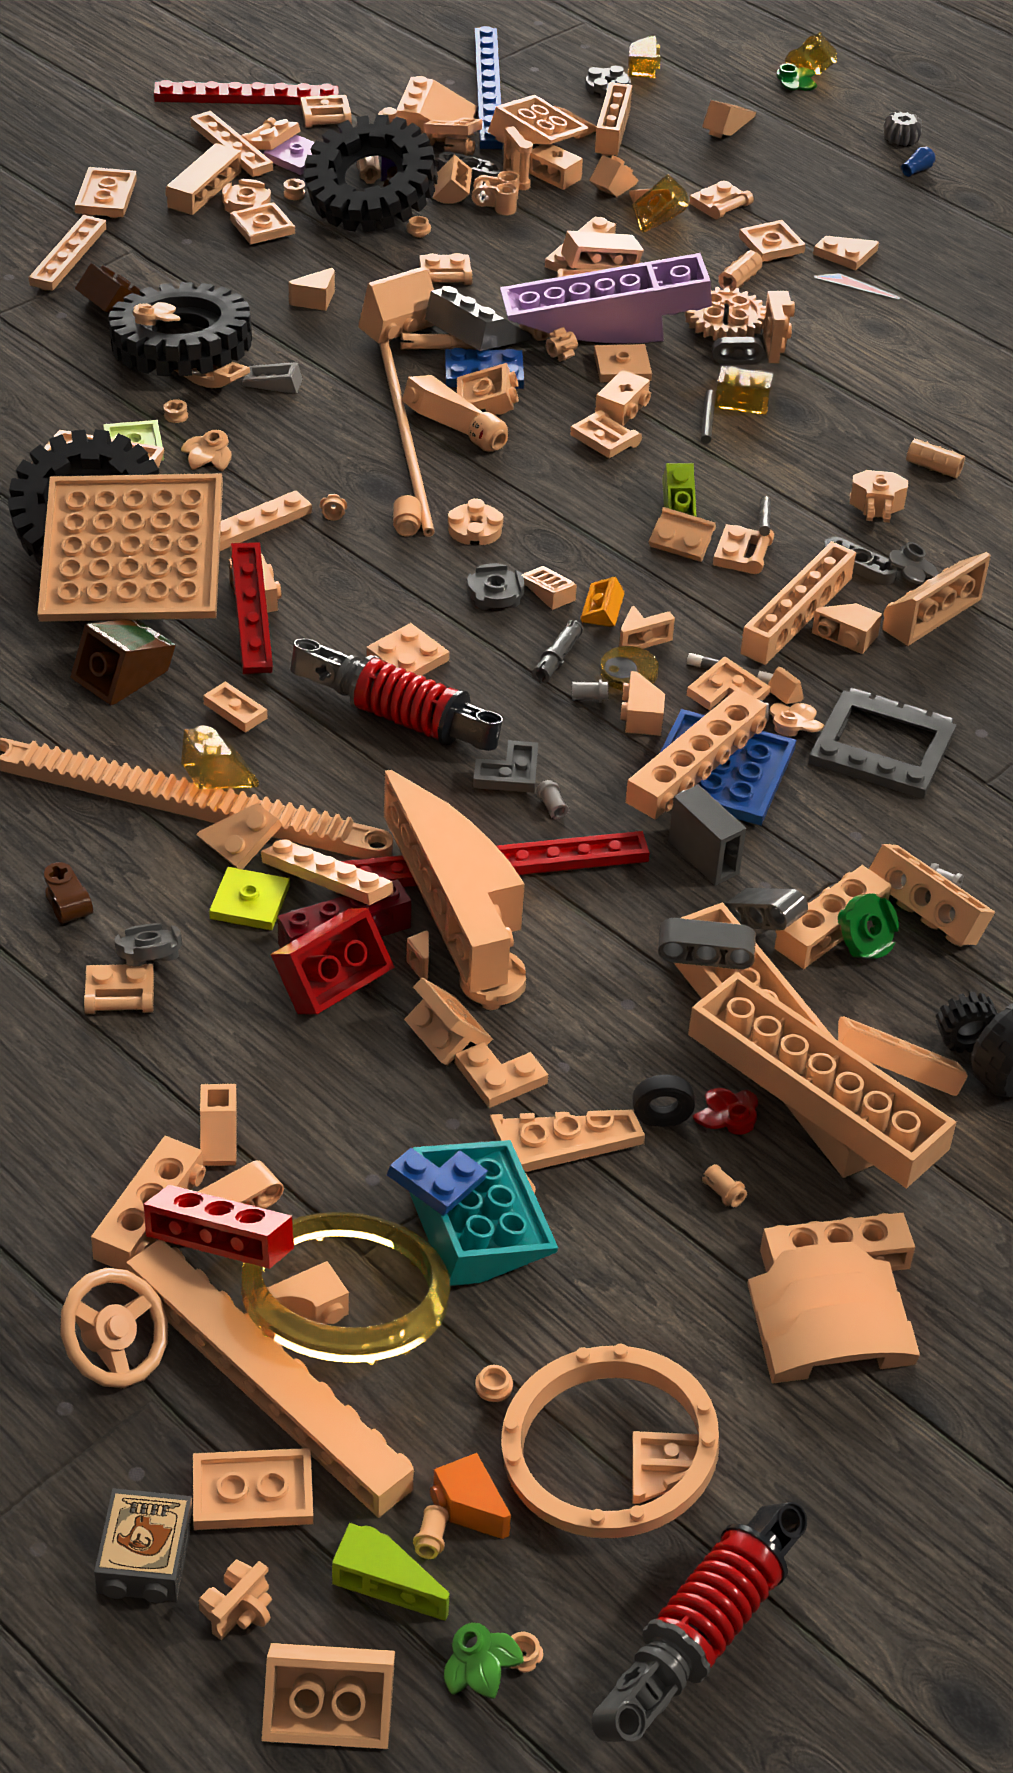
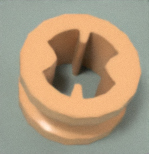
[284,179,305,200]
[163,400,188,423]

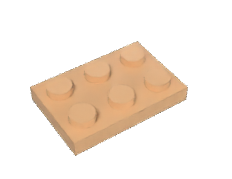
[75,167,137,218]
[193,1448,313,1530]

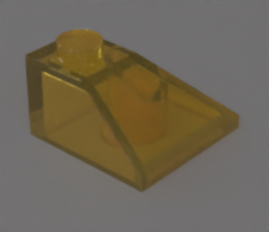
[632,174,691,233]

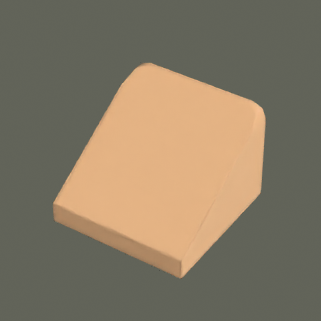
[406,931,429,980]

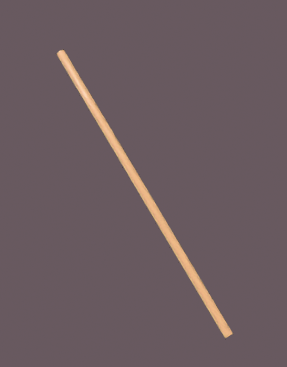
[379,340,434,537]

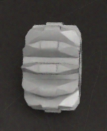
[883,111,922,147]

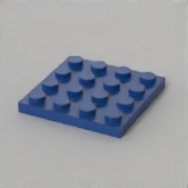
[660,709,796,825]

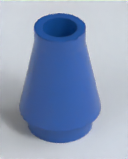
[901,147,935,177]

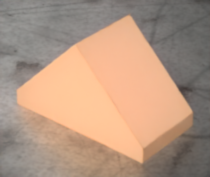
[289,268,335,311]

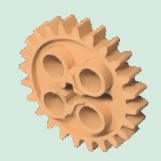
[685,287,766,341]

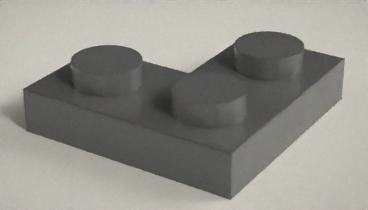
[473,740,538,793]

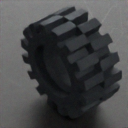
[935,992,998,1053]

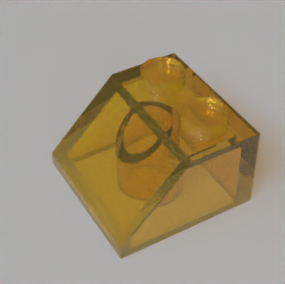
[715,366,773,415]
[181,726,259,789]

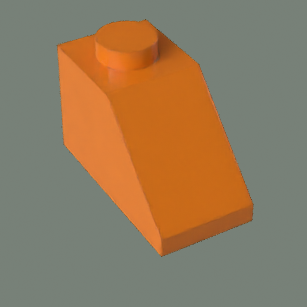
[430,1453,511,1539]

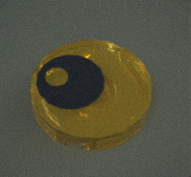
[600,646,659,691]

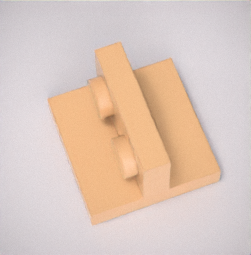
[404,978,493,1066]

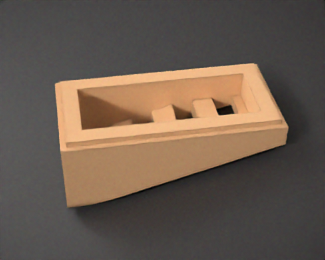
[522,566,577,610]

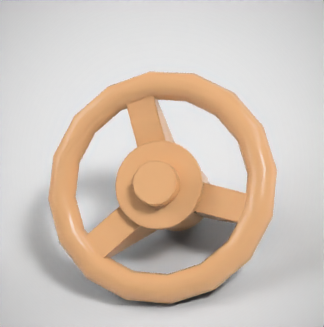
[60,1268,168,1388]

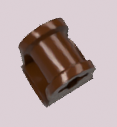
[44,862,93,924]

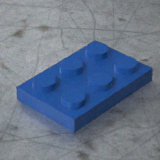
[445,348,524,389]

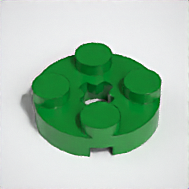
[838,893,899,959]

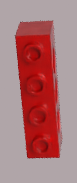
[143,1185,294,1269]

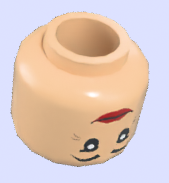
[468,412,508,452]

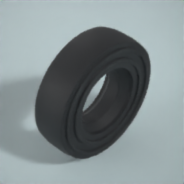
[632,1075,695,1127]

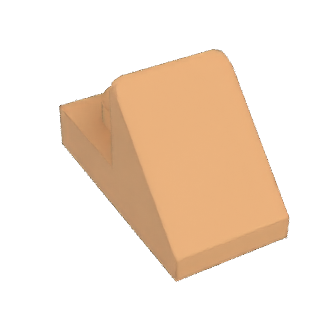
[619,606,675,655]

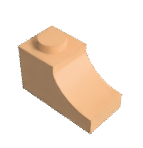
[261,1261,349,1329]

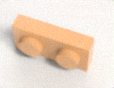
[203,681,267,733]

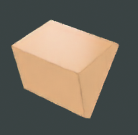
[768,666,804,704]

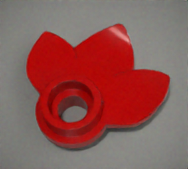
[692,1088,758,1135]

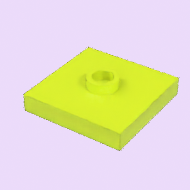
[209,867,290,930]

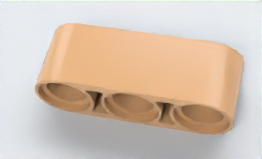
[198,1161,284,1209]

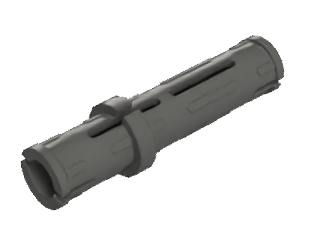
[532,620,584,683]

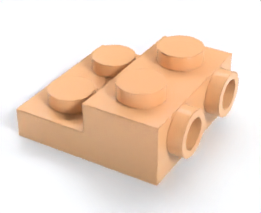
[762,291,795,363]
[457,363,519,415]

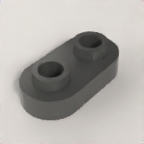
[712,337,764,364]

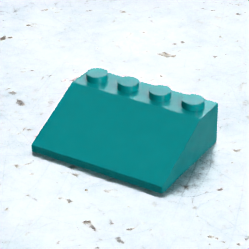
[409,1140,558,1286]

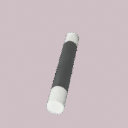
[687,653,773,685]

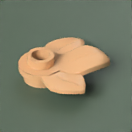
[133,302,180,325]
[181,430,232,471]
[769,703,825,736]

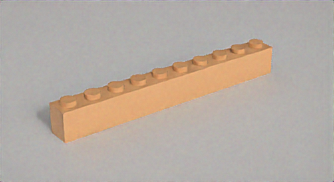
[126,1240,414,1518]

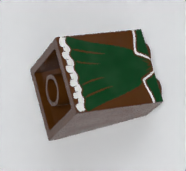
[70,619,176,705]

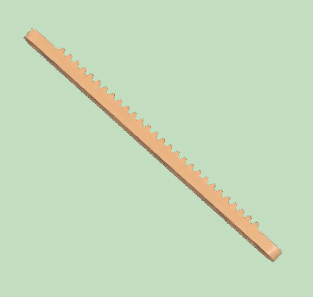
[0,738,393,859]

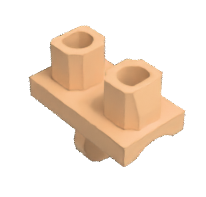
[199,1559,272,1640]

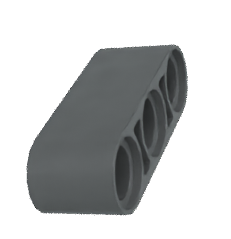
[724,888,808,930]
[658,918,756,969]

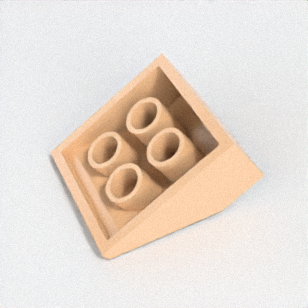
[396,76,478,142]
[488,95,589,144]

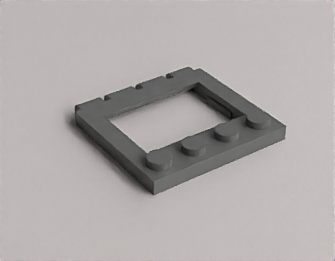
[808,687,957,799]

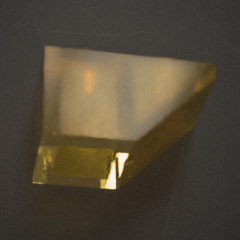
[785,32,837,74]
[628,35,661,78]

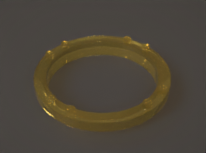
[241,1212,450,1365]

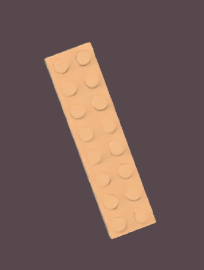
[688,972,956,1189]

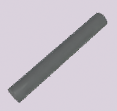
[701,390,715,444]
[759,496,771,536]

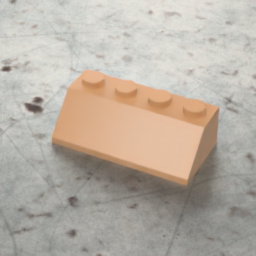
[882,552,991,646]

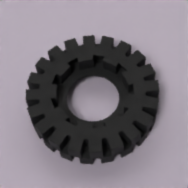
[304,115,438,232]
[108,282,252,376]
[8,429,160,566]

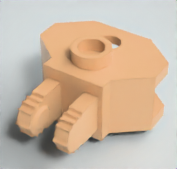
[850,470,908,523]

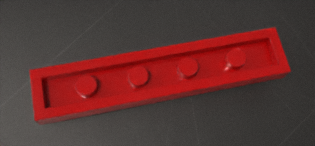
[230,542,273,674]

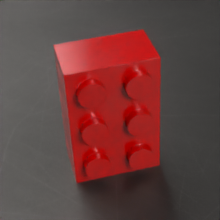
[270,908,395,1014]

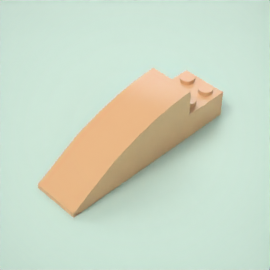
[384,770,525,993]

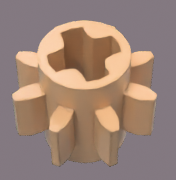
[546,327,578,362]

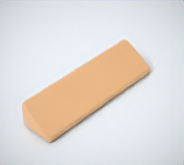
[838,1016,968,1096]

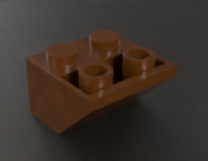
[75,263,141,313]

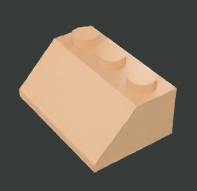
[358,267,434,343]
[262,1643,395,1749]

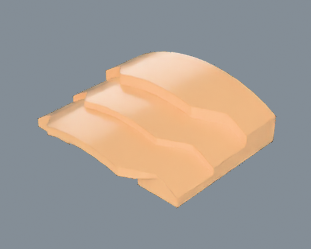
[747,1242,920,1384]

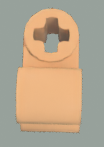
[472,171,519,215]

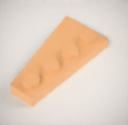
[490,1110,645,1172]

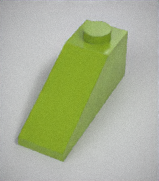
[332,1523,450,1621]

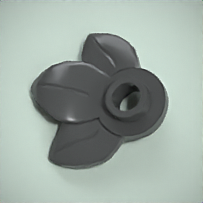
[888,542,939,584]

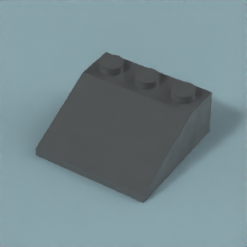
[425,286,531,351]

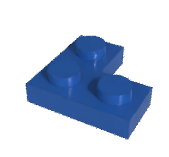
[387,1148,488,1216]

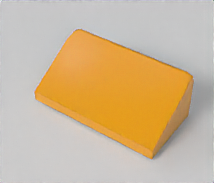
[580,577,624,627]

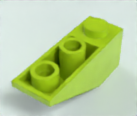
[662,463,697,517]

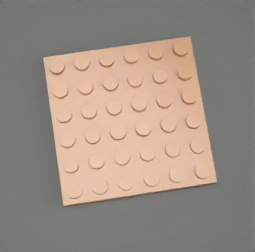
[37,473,223,622]

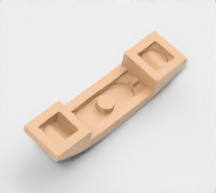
[175,362,250,388]

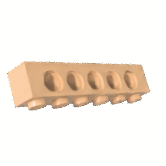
[740,541,856,665]
[625,689,767,820]

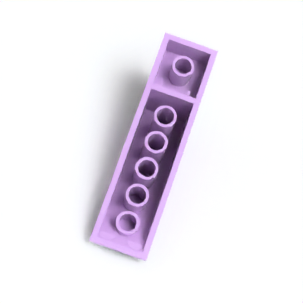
[500,253,712,343]

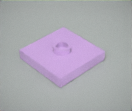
[264,135,315,175]

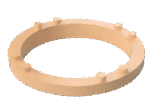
[501,1344,719,1538]

